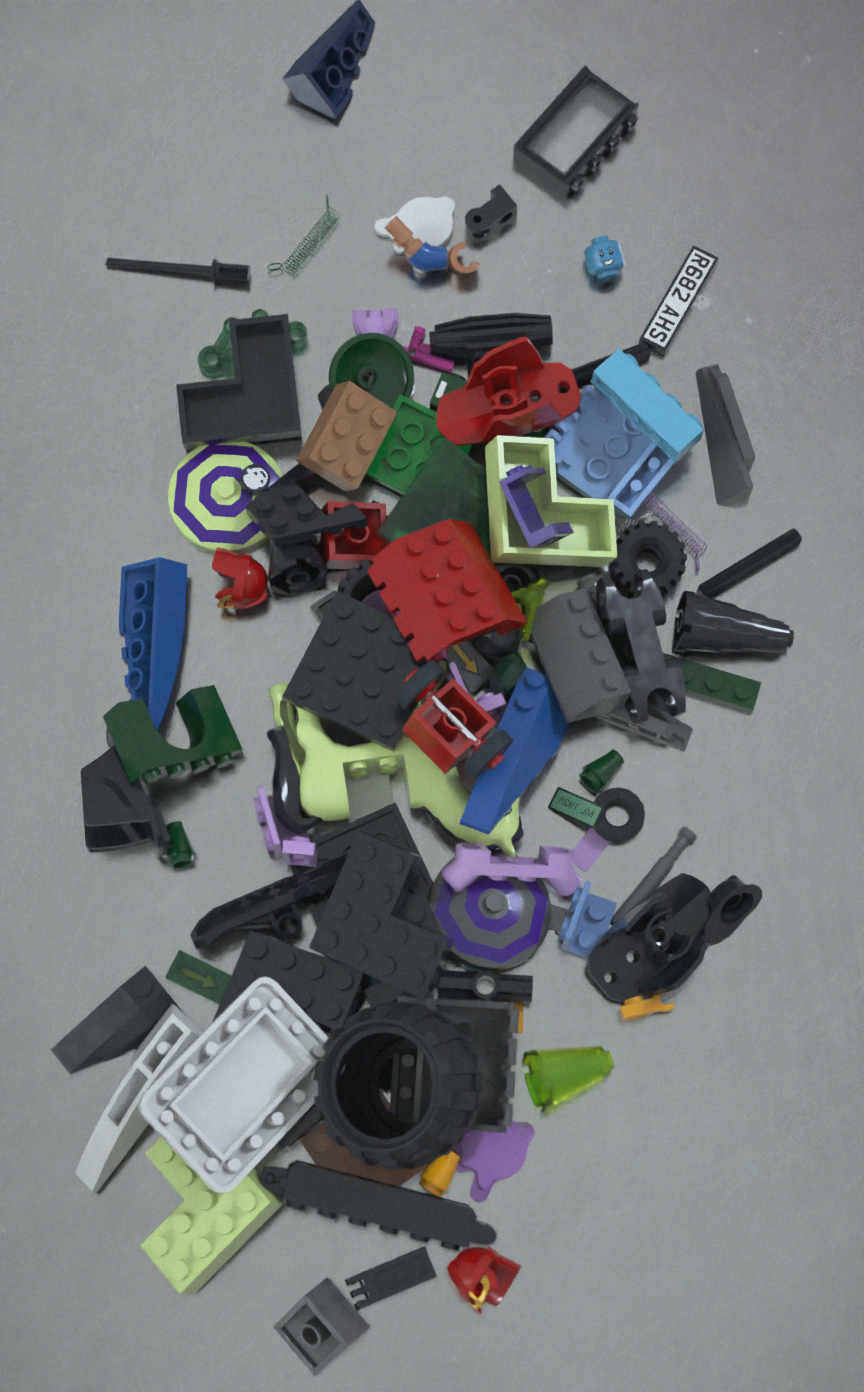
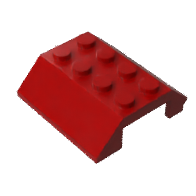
[367,519,527,662]

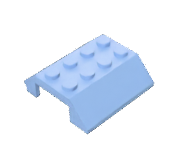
[544,379,675,518]

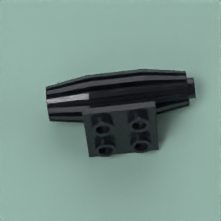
[429,313,553,377]

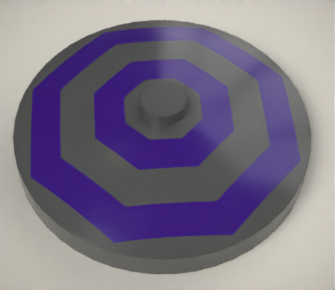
[428,851,551,971]

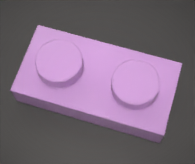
[282,836,317,867]

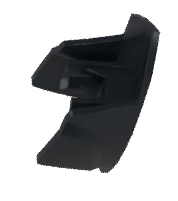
[80,728,172,858]
[587,873,711,1002]

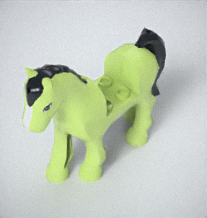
[267,660,524,857]

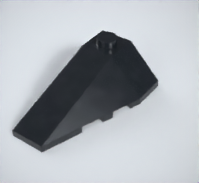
[51,966,183,1074]

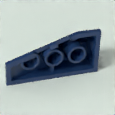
[282,0,375,118]

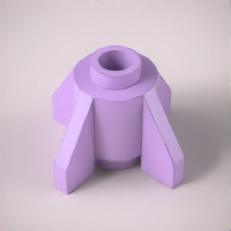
[352,308,398,338]

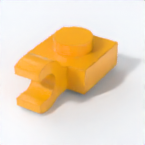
[618,992,675,1023]

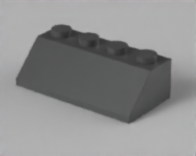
[524,588,631,723]

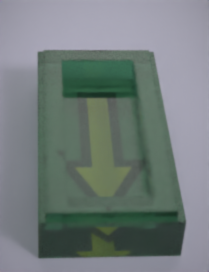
[165,950,231,1005]

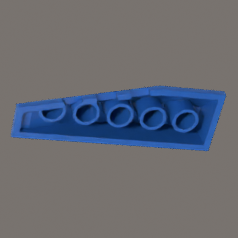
[118,557,188,731]
[459,666,569,835]

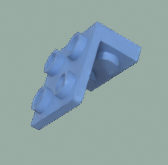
[558,881,617,959]

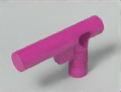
[403,326,455,372]

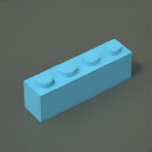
[592,349,704,463]

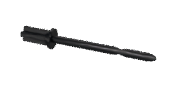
[105,258,250,282]

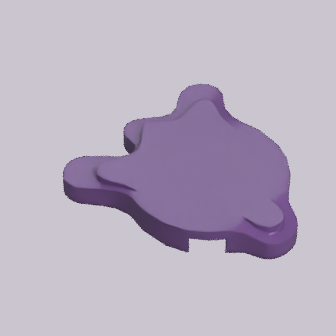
[454,1120,535,1202]

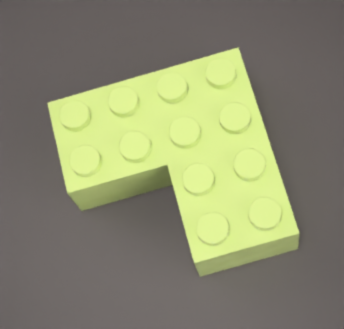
[485,435,617,567]
[140,1137,284,1294]

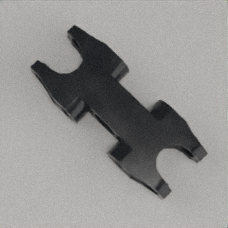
[596,569,686,725]

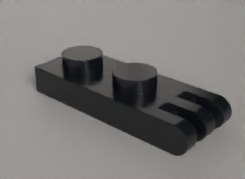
[345,1246,437,1310]

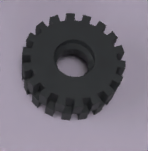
[609,521,687,597]

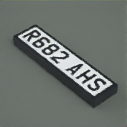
[639,245,719,356]

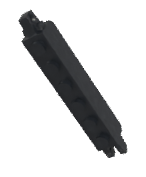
[260,1160,497,1251]

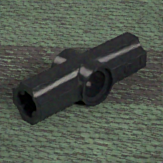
[438,970,533,1004]

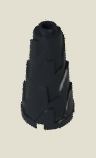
[673,591,794,653]

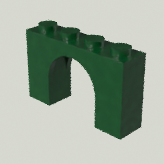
[103,685,243,784]

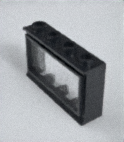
[513,65,639,197]

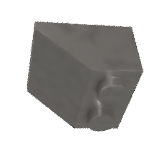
[273,1277,369,1376]

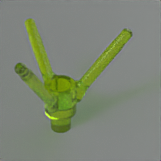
[511,577,550,641]

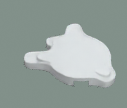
[375,197,455,274]

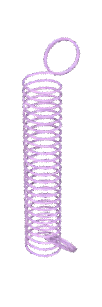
[643,492,708,571]

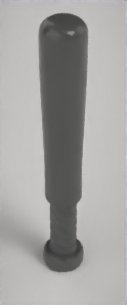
[611,827,697,925]

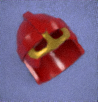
[212,547,268,609]
[447,1246,522,1314]

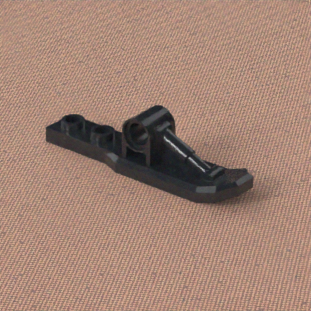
[190,854,348,949]

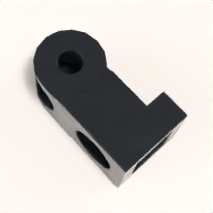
[465,184,517,240]

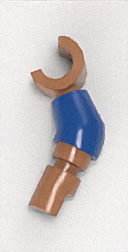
[385,216,480,274]

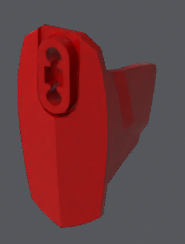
[436,337,581,446]

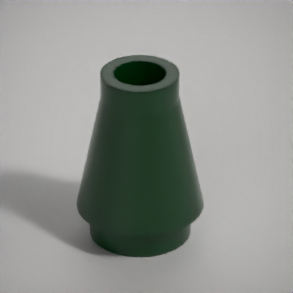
[579,749,624,792]
[166,821,196,869]

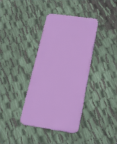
[573,828,611,872]

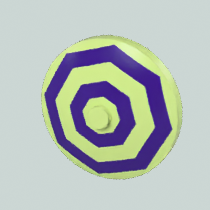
[168,442,283,554]

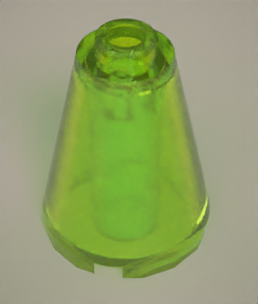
[523,1046,614,1113]

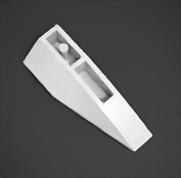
[75,1004,202,1193]

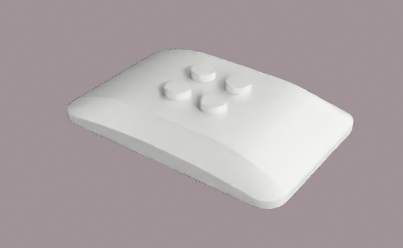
[139,977,345,1193]

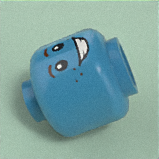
[584,236,625,281]

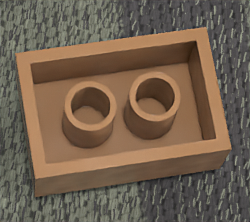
[296,381,397,491]

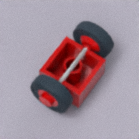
[395,660,513,779]

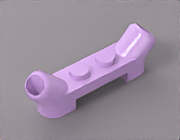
[442,843,582,896]

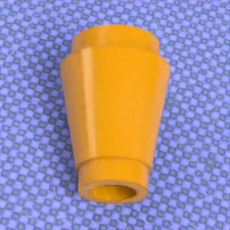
[419,1151,461,1197]

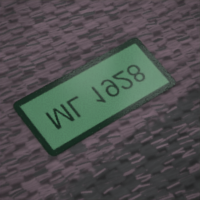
[548,787,604,828]

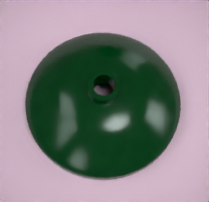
[329,333,414,408]

